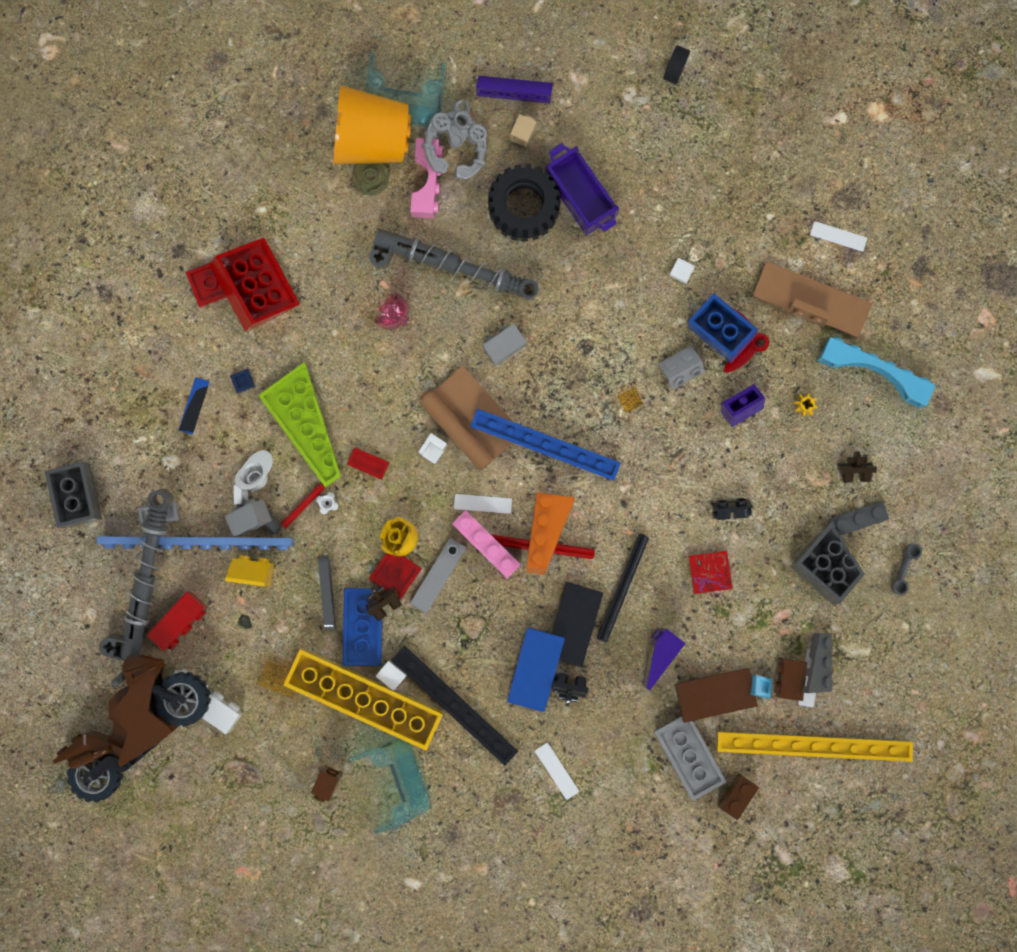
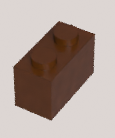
[774,658,807,701]
[311,765,343,802]
[717,773,759,821]

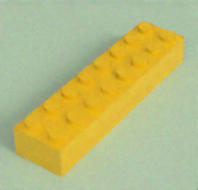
[283,648,444,751]

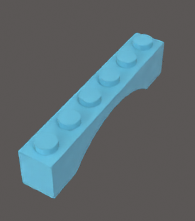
[817,337,936,408]

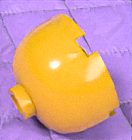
[380,517,418,556]

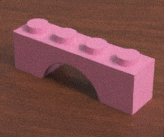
[410,138,443,219]
[452,510,521,578]

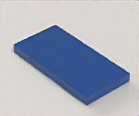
[342,588,383,666]
[507,627,565,712]

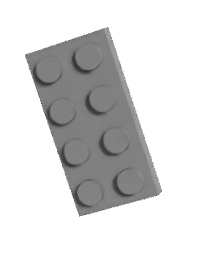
[654,716,726,801]

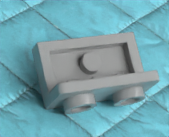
[658,346,704,389]

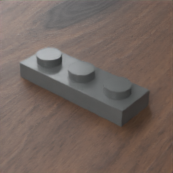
[827,501,889,536]

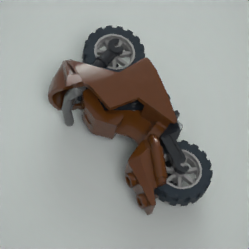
[53,655,211,802]

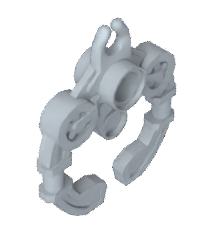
[421,99,488,180]

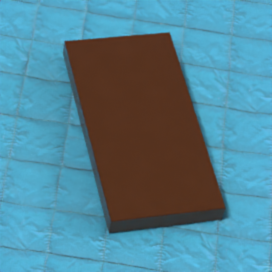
[674,668,758,723]

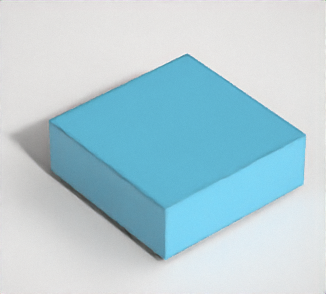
[750,675,773,699]

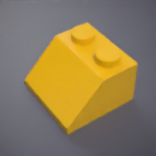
[225,555,275,587]

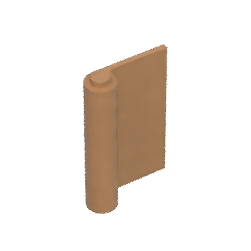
[419,365,512,471]

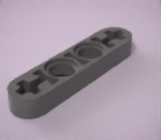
[318,555,336,631]

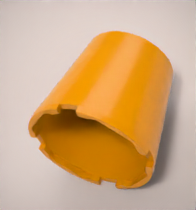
[333,85,411,164]

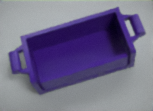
[545,143,620,236]

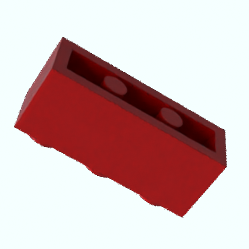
[147,592,208,651]

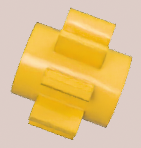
[793,393,818,417]

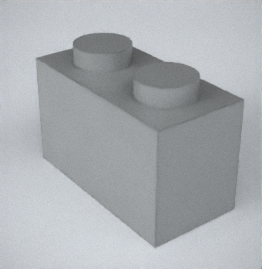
[482,324,527,367]
[225,499,272,537]

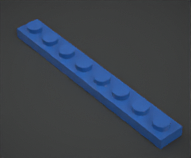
[470,408,621,481]

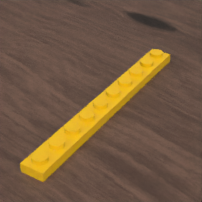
[716,731,913,762]

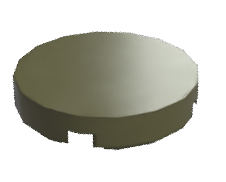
[352,163,390,196]

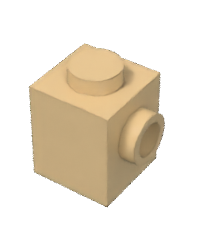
[510,114,537,148]

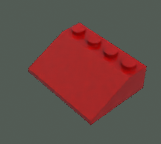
[209,238,300,332]

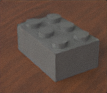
[45,462,102,529]

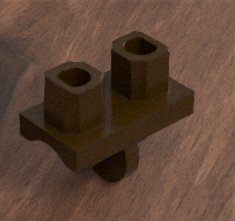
[837,451,877,483]
[365,586,402,621]

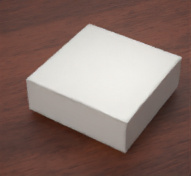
[669,258,695,284]

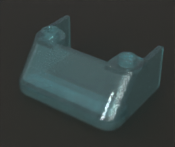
[366,52,447,127]
[349,738,431,834]

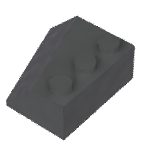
[790,521,865,605]

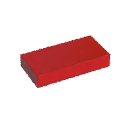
[347,447,390,480]

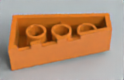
[526,492,575,575]

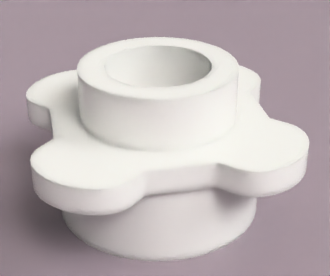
[316,492,338,514]

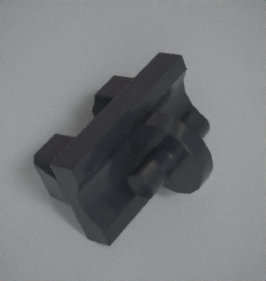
[551,673,588,707]

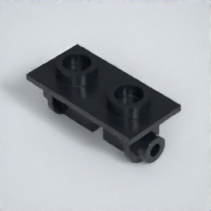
[711,498,753,520]

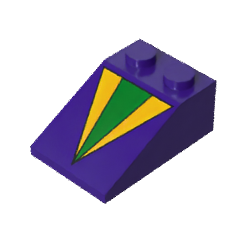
[642,627,686,691]

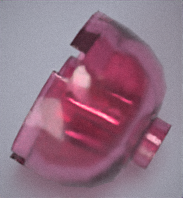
[374,291,410,330]

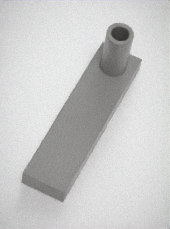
[410,538,466,613]

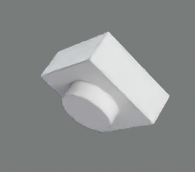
[234,485,248,506]

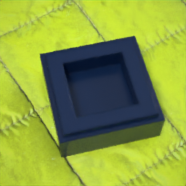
[230,369,255,394]

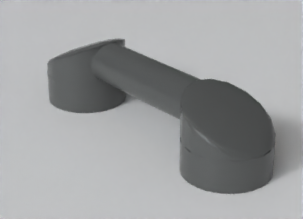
[890,544,922,595]

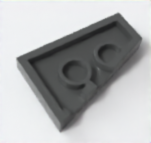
[802,633,833,693]

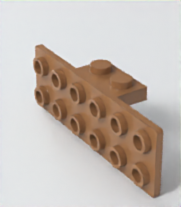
[753,262,872,338]

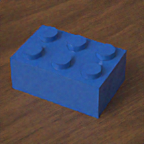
[688,293,758,363]

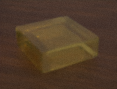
[618,388,644,413]

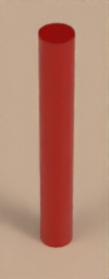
[280,482,325,529]

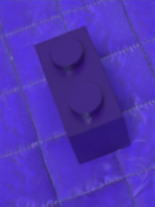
[721,384,765,427]

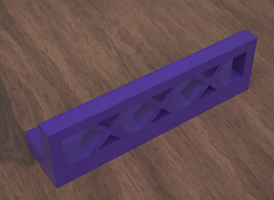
[476,75,553,104]

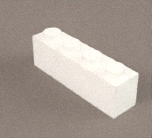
[172,669,243,734]

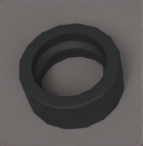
[663,45,690,84]

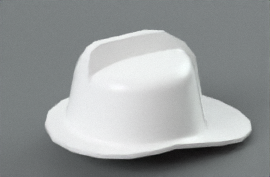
[235,450,273,492]

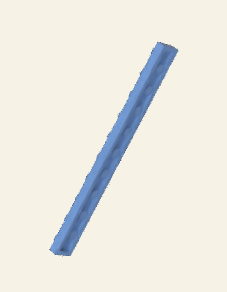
[97,536,294,550]

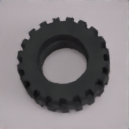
[488,164,561,242]

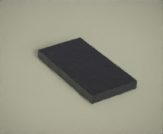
[552,582,603,667]

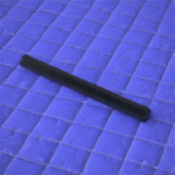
[597,534,649,642]

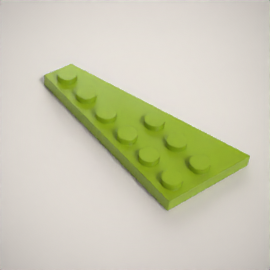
[258,362,342,488]

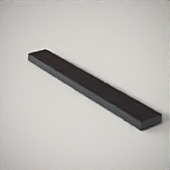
[392,645,518,766]

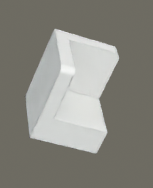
[418,433,448,464]
[376,660,407,690]

